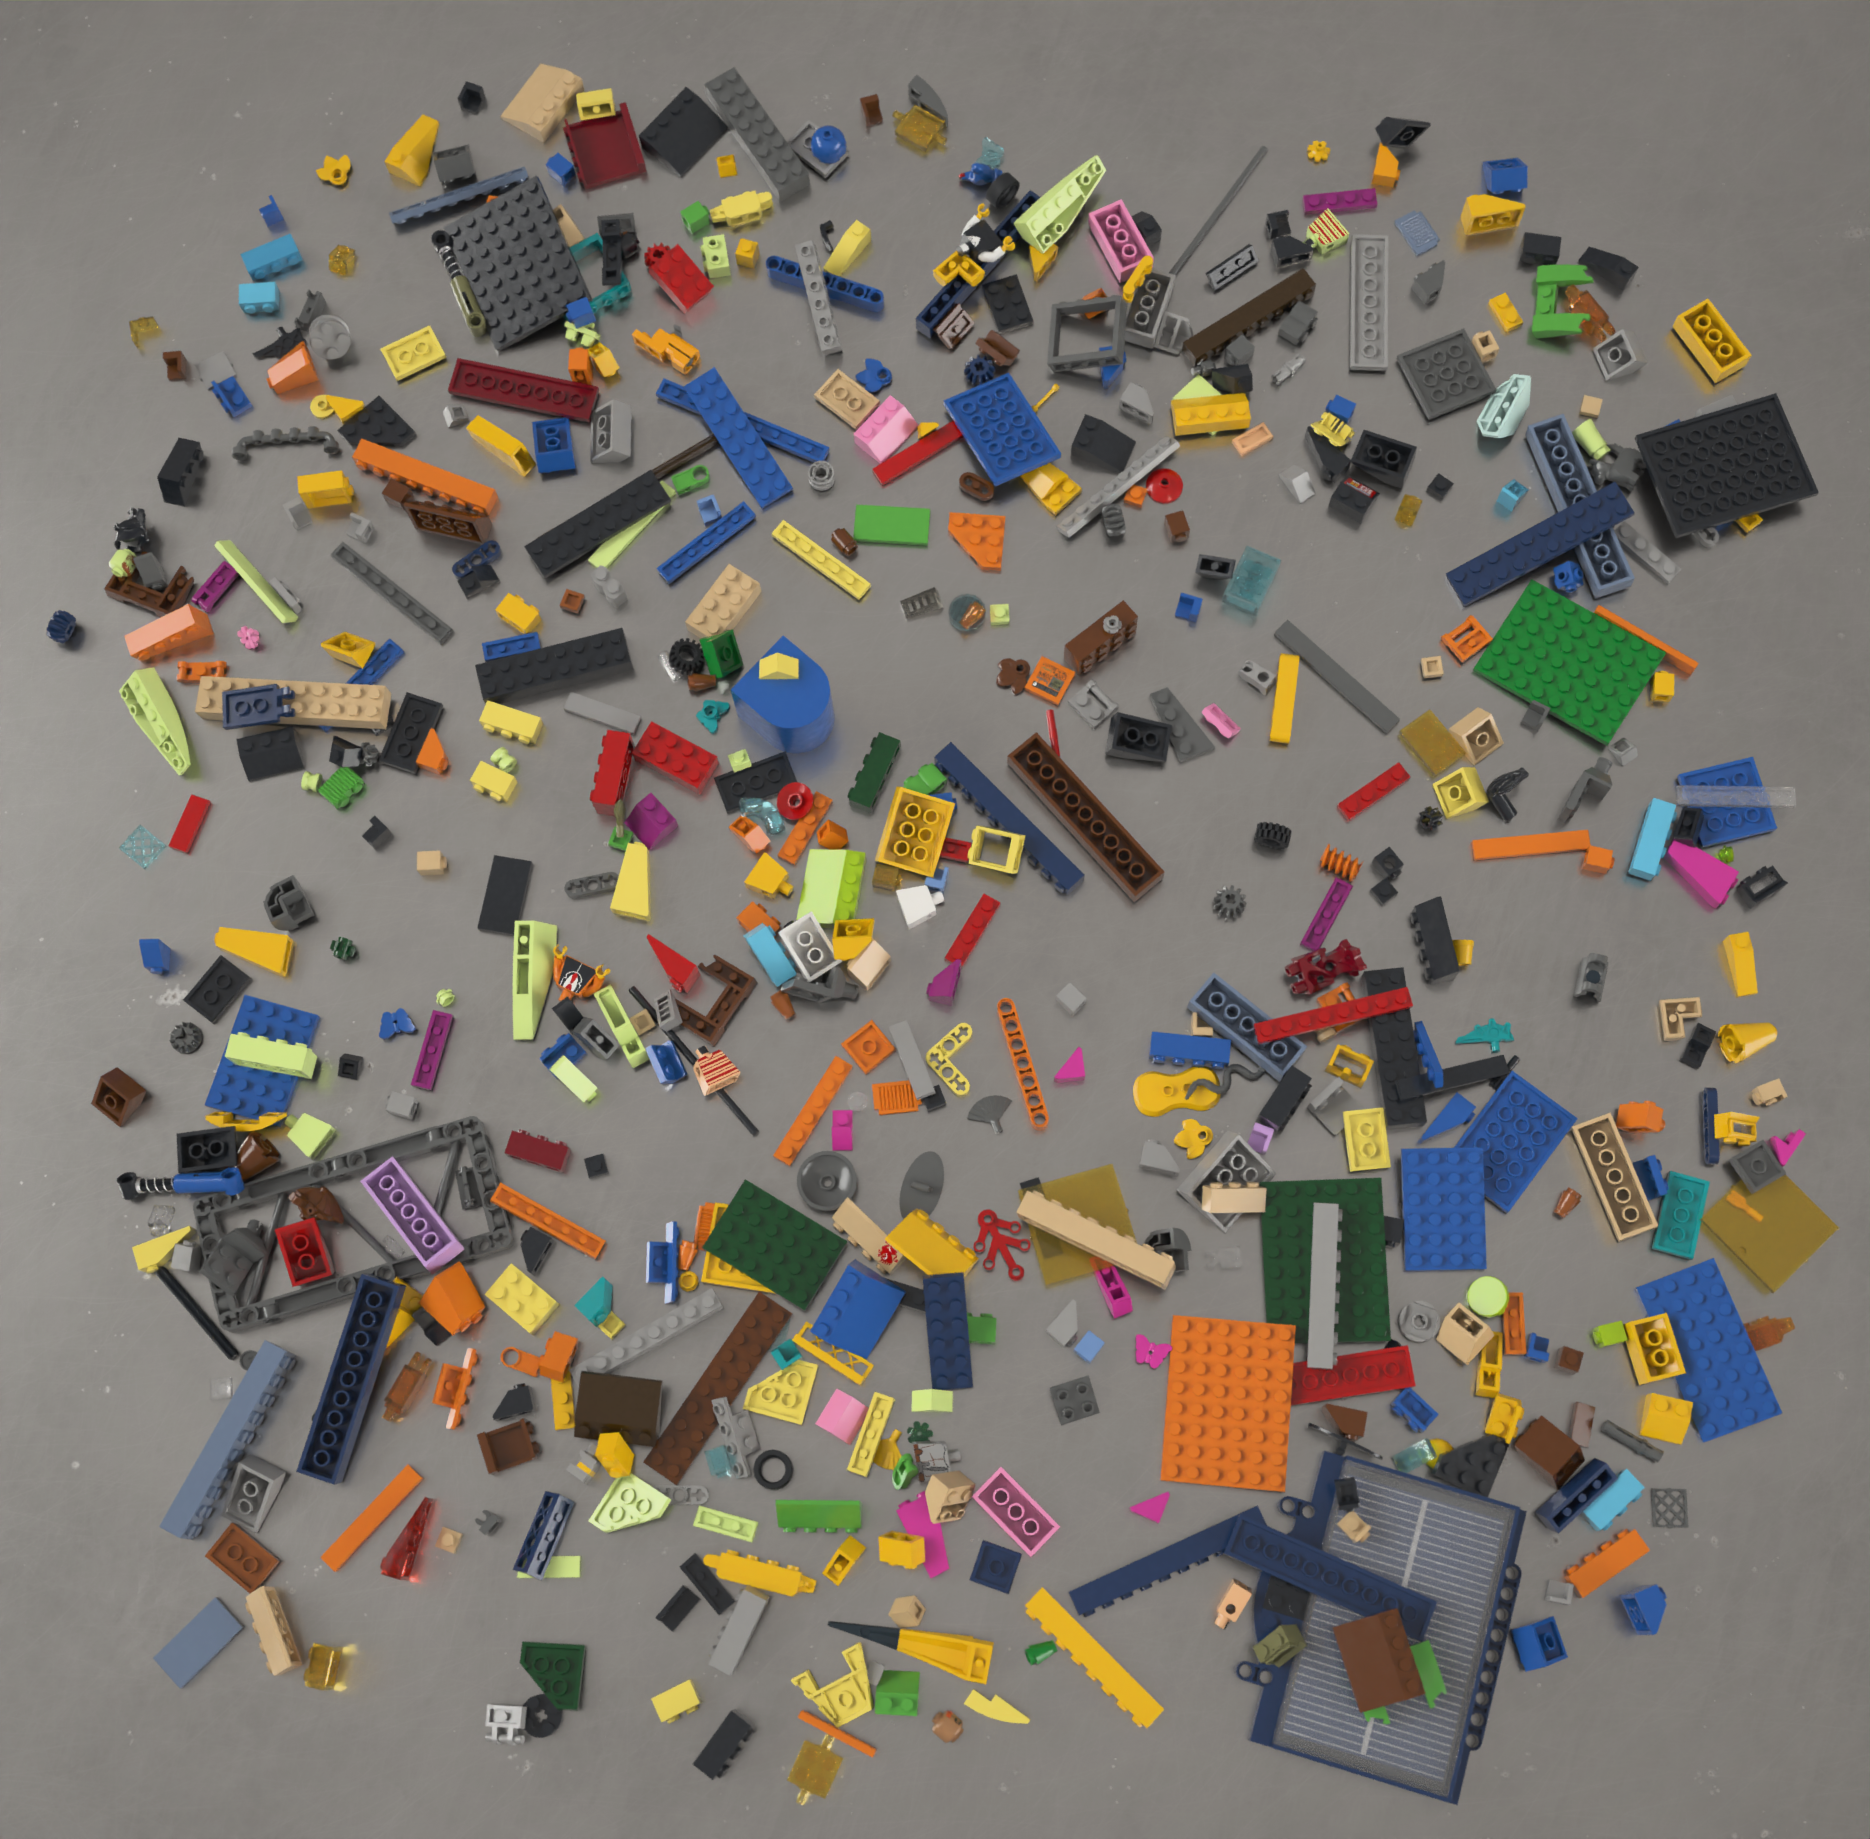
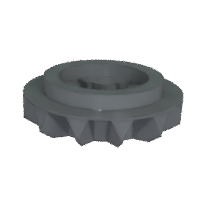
[169,1022,202,1053]

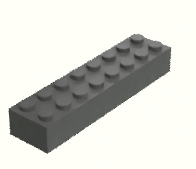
[704,67,810,202]

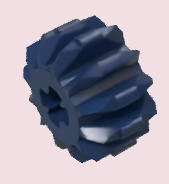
[964,354,995,386]
[46,610,76,643]

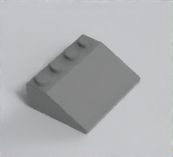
[1177,1130,1276,1233]

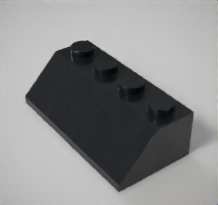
[1410,896,1460,985]

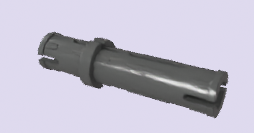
[1601,1420,1664,1463]

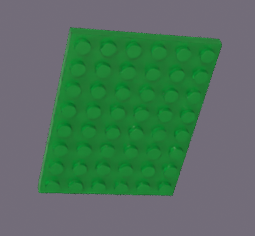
[1473,579,1666,746]

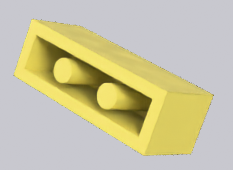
[479,700,543,744]

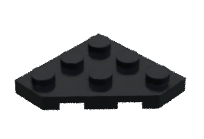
[337,396,416,446]
[1432,1434,1509,1497]

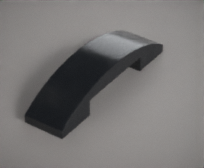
[601,219,622,286]

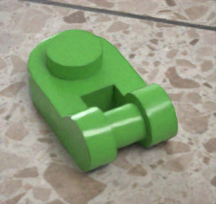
[892,1453,919,1490]

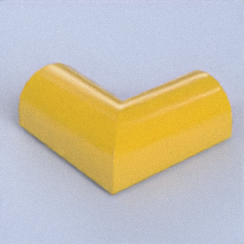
[933,250,985,287]

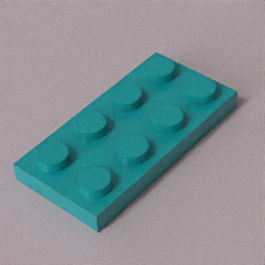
[1652,1171,1710,1260]

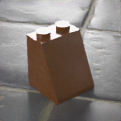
[1514,1415,1585,1490]

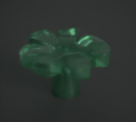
[907,1421,933,1443]

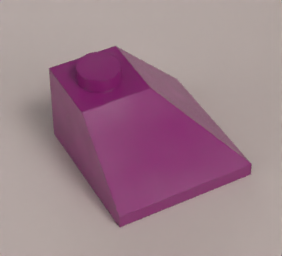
[926,959,962,1006]

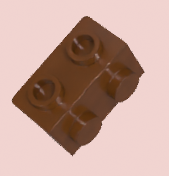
[975,330,1020,366]

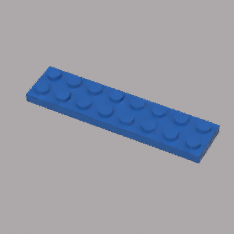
[684,367,793,509]

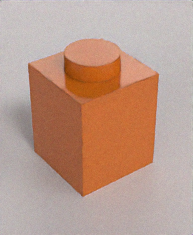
[1582,845,1615,874]

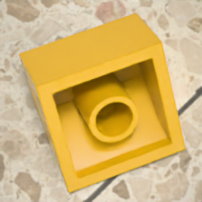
[832,918,875,961]
[1639,1393,1693,1445]

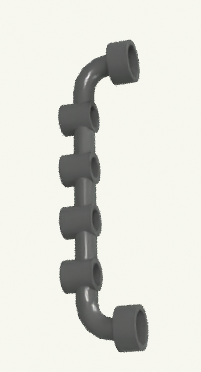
[232,426,339,460]

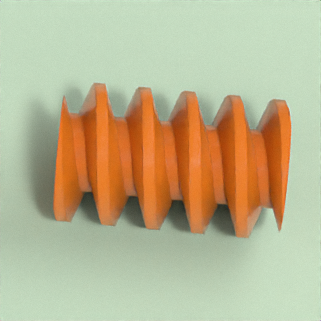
[1320,844,1364,882]

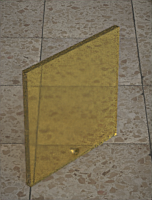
[1018,1164,1137,1285]
[1700,1174,1839,1293]

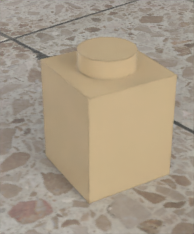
[417,851,447,876]

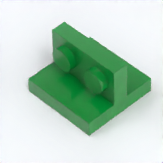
[700,629,743,678]

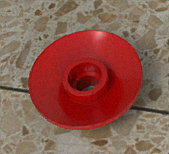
[1146,468,1183,503]
[777,782,814,820]

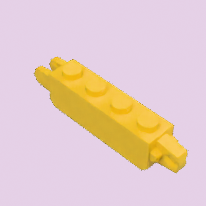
[703,1549,817,1597]

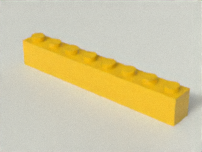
[1025,1587,1164,1728]

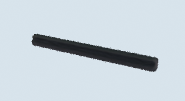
[155,1267,238,1360]

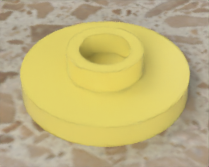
[310,395,334,419]

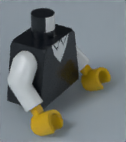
[957,203,1015,262]

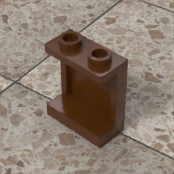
[477,1418,540,1475]

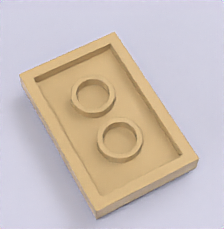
[814,369,880,430]

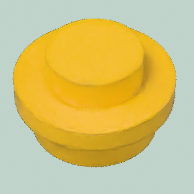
[678,1271,699,1292]

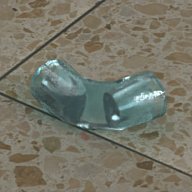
[739,797,785,835]

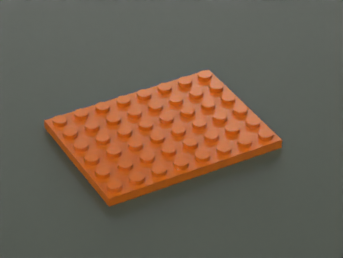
[1161,1315,1296,1492]

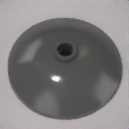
[797,1151,857,1211]

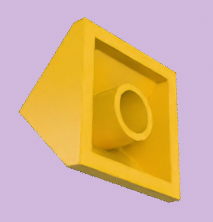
[321,632,375,669]

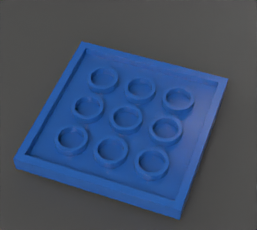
[1677,757,1777,848]

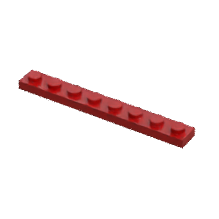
[1253,987,1413,1044]

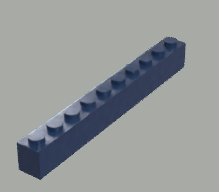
[916,190,1041,339]
[934,742,1085,896]
[1068,1505,1267,1618]

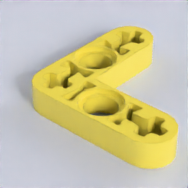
[926,1023,972,1097]

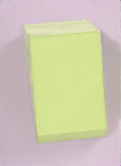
[912,1389,953,1412]

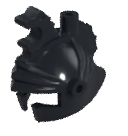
[114,507,150,553]

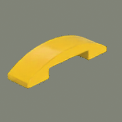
[205,1111,287,1132]

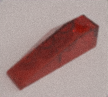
[380,1497,433,1581]

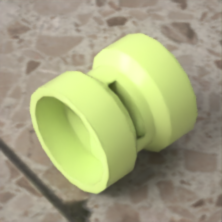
[490,747,517,773]

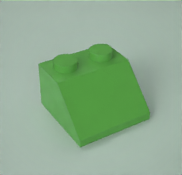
[875,1670,920,1716]

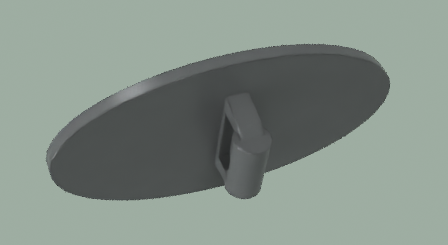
[900,1151,944,1219]

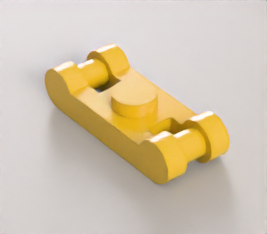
[1123,255,1153,303]

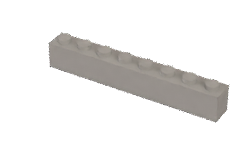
[1307,1203,1342,1370]
[569,1288,724,1388]

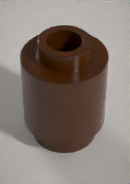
[831,528,858,556]

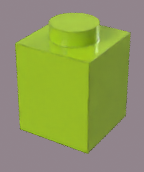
[1593,1321,1628,1348]

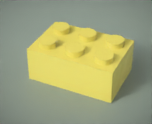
[484,1263,560,1336]

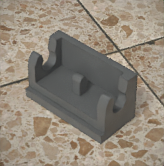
[294,290,326,332]

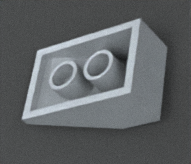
[221,1454,286,1533]

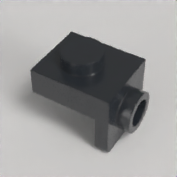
[1334,1477,1360,1512]

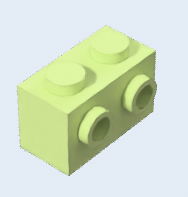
[700,234,731,279]

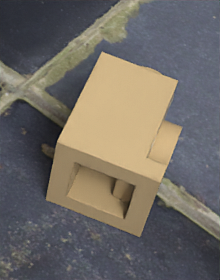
[1471,330,1500,363]
[1752,1079,1788,1106]

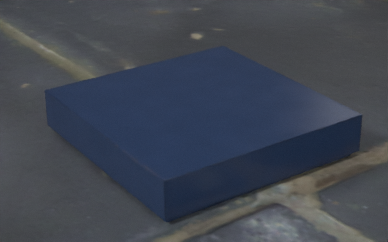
[970,1540,1022,1594]

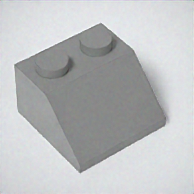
[1593,329,1648,381]

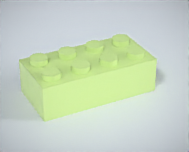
[225,1032,317,1079]

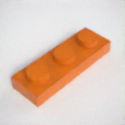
[1502,1292,1526,1355]

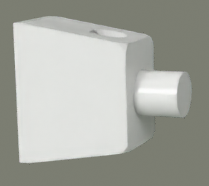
[896,885,945,929]

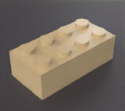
[685,564,761,639]

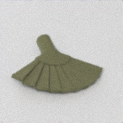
[614,800,626,837]

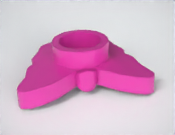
[1135,1334,1172,1369]

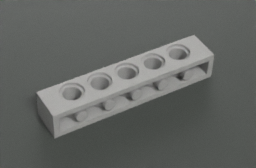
[795,240,843,356]

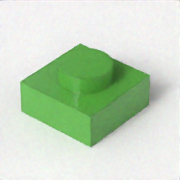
[608,827,634,851]

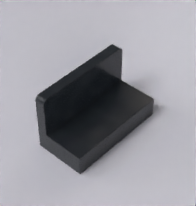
[655,1585,701,1632]

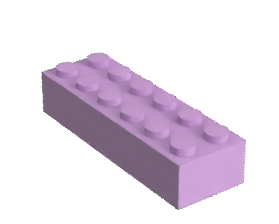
[360,1156,465,1275]

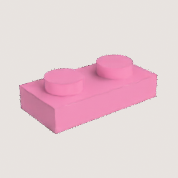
[1201,703,1241,739]

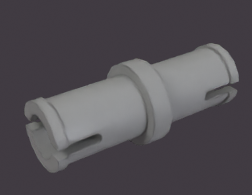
[1271,353,1306,385]

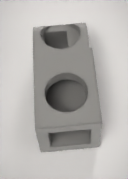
[1238,660,1276,696]

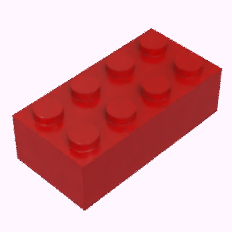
[632,721,719,795]
[590,730,635,816]

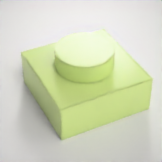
[990,604,1010,625]
[728,749,752,773]

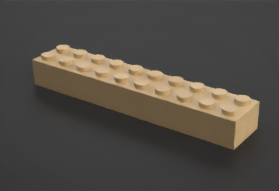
[195,676,391,729]

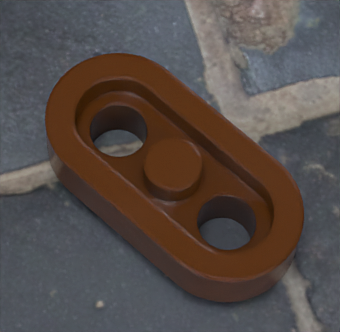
[959,472,994,501]

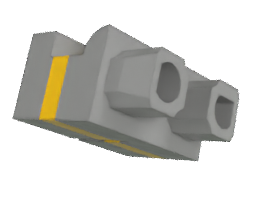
[566,1443,602,1485]

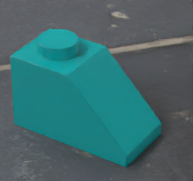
[574,1276,613,1327]

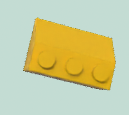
[1623,1313,1686,1385]

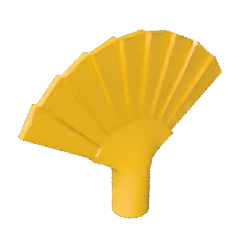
[873,1429,902,1470]

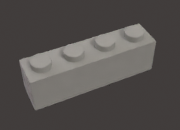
[708,1585,770,1676]

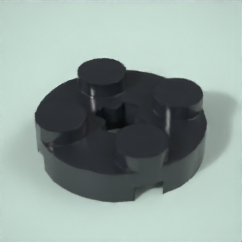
[523,1694,563,1738]

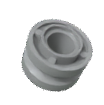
[808,461,835,491]

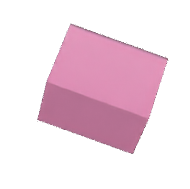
[816,1389,869,1445]

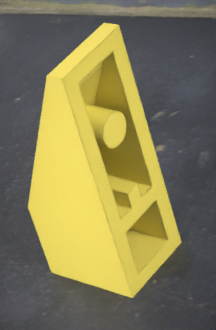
[823,220,872,277]
[132,1226,196,1274]

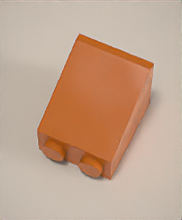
[419,1261,485,1335]

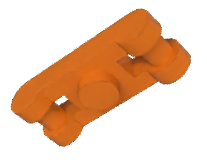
[177,661,227,683]

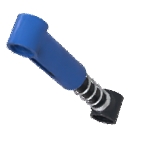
[117,1167,245,1200]

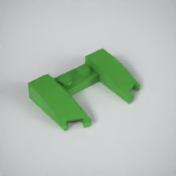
[1532,264,1594,339]
[1363,1640,1447,1724]

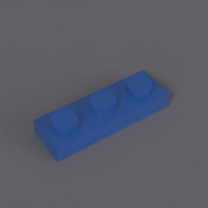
[482,632,541,662]

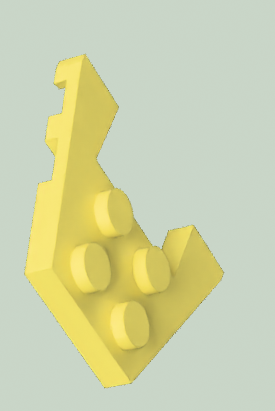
[791,1642,874,1728]

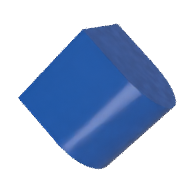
[731,635,835,754]

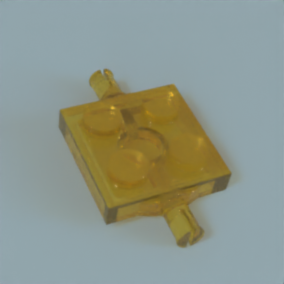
[892,104,947,152]
[787,1733,843,1806]

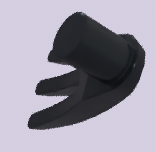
[820,220,834,252]

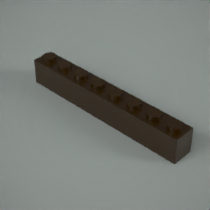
[1182,268,1316,367]

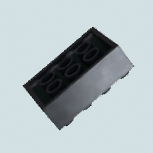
[639,87,728,177]

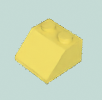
[1433,767,1489,819]

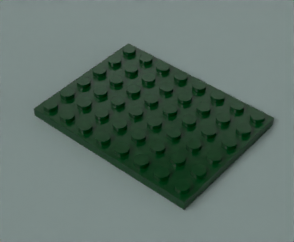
[1260,1178,1391,1344]

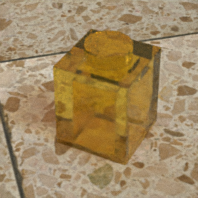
[872,864,902,891]

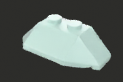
[1477,374,1531,438]

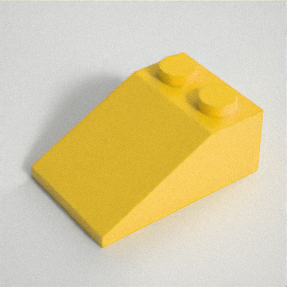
[1461,194,1526,235]

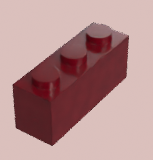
[504,1129,571,1173]

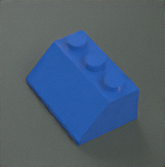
[1620,1584,1667,1635]

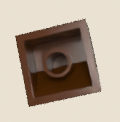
[91,1067,146,1127]
[1321,1404,1368,1442]

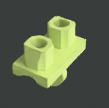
[564,321,601,348]

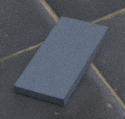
[153,1597,244,1689]

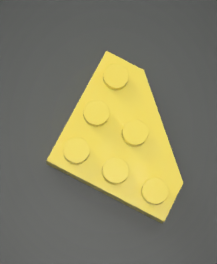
[743,1360,818,1425]

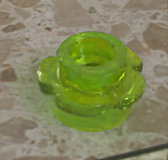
[1719,845,1734,864]

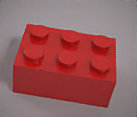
[648,244,714,314]

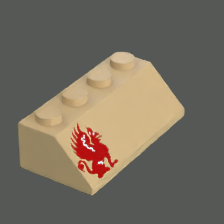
[832,1197,907,1276]

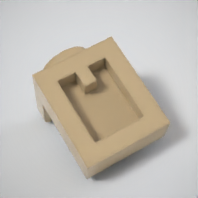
[1336,1511,1371,1543]

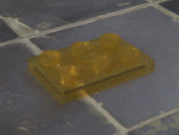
[1399,710,1466,777]

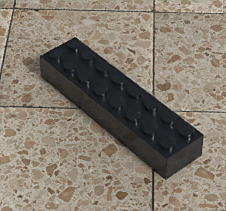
[475,628,634,704]
[1361,967,1427,1130]

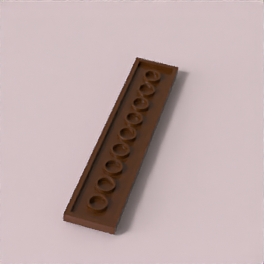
[643,1291,793,1485]

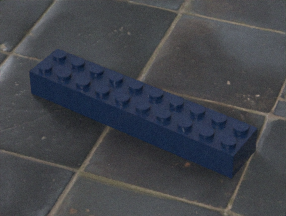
[296,1273,406,1485]

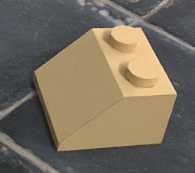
[1448,707,1504,765]

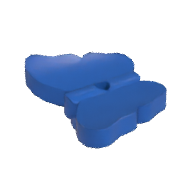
[379,1008,416,1039]

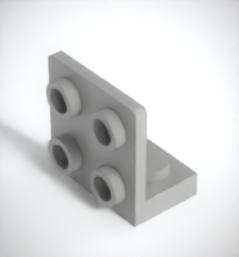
[1308,1077,1363,1135]

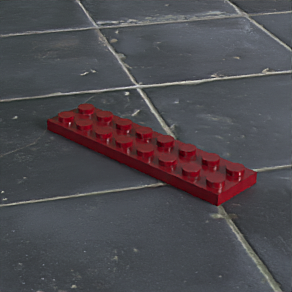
[448,358,599,423]

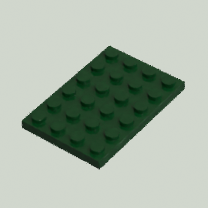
[702,1179,848,1311]

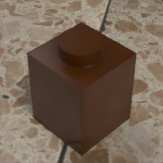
[381,478,414,510]
[1164,510,1190,543]
[1554,1346,1584,1374]

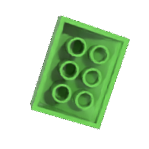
[776,1500,863,1533]

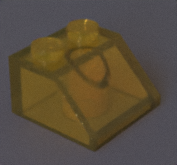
[303,1643,343,1691]

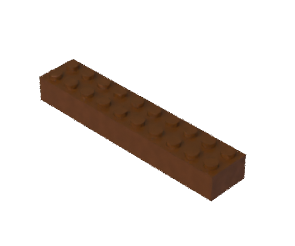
[1007,732,1165,902]

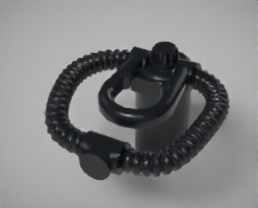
[1487,767,1529,821]

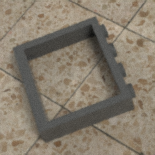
[1047,295,1127,372]

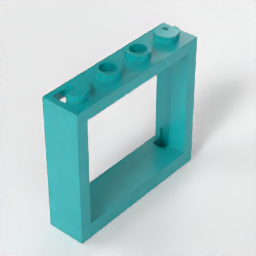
[563,232,632,322]

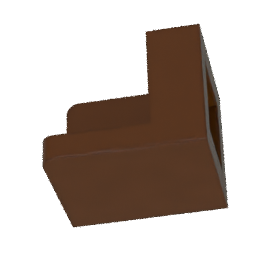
[860,94,883,126]
[163,351,187,380]

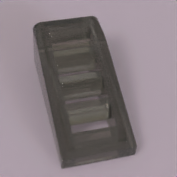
[900,587,944,619]

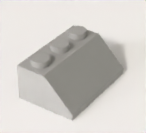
[590,399,632,463]

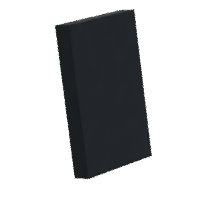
[183,955,252,1024]

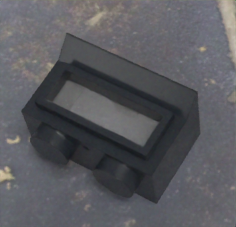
[1737,865,1788,909]

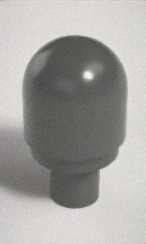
[1191,360,1216,377]

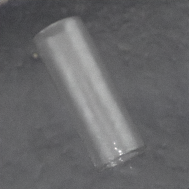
[658,651,683,682]

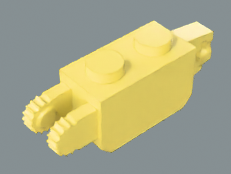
[710,191,773,227]

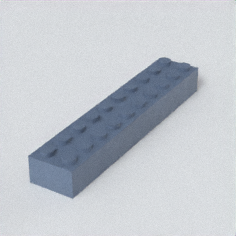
[1525,414,1635,599]
[159,1340,296,1540]

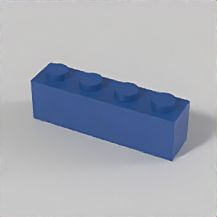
[1149,1031,1231,1069]

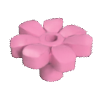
[237,626,259,649]

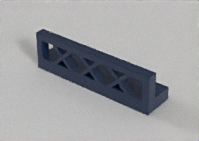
[513,1491,574,1580]

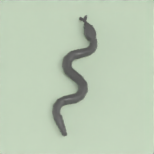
[1185,1064,1267,1100]

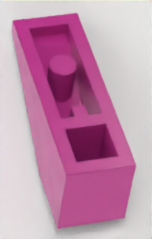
[1089,1256,1133,1318]

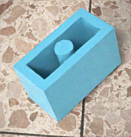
[239,282,280,314]

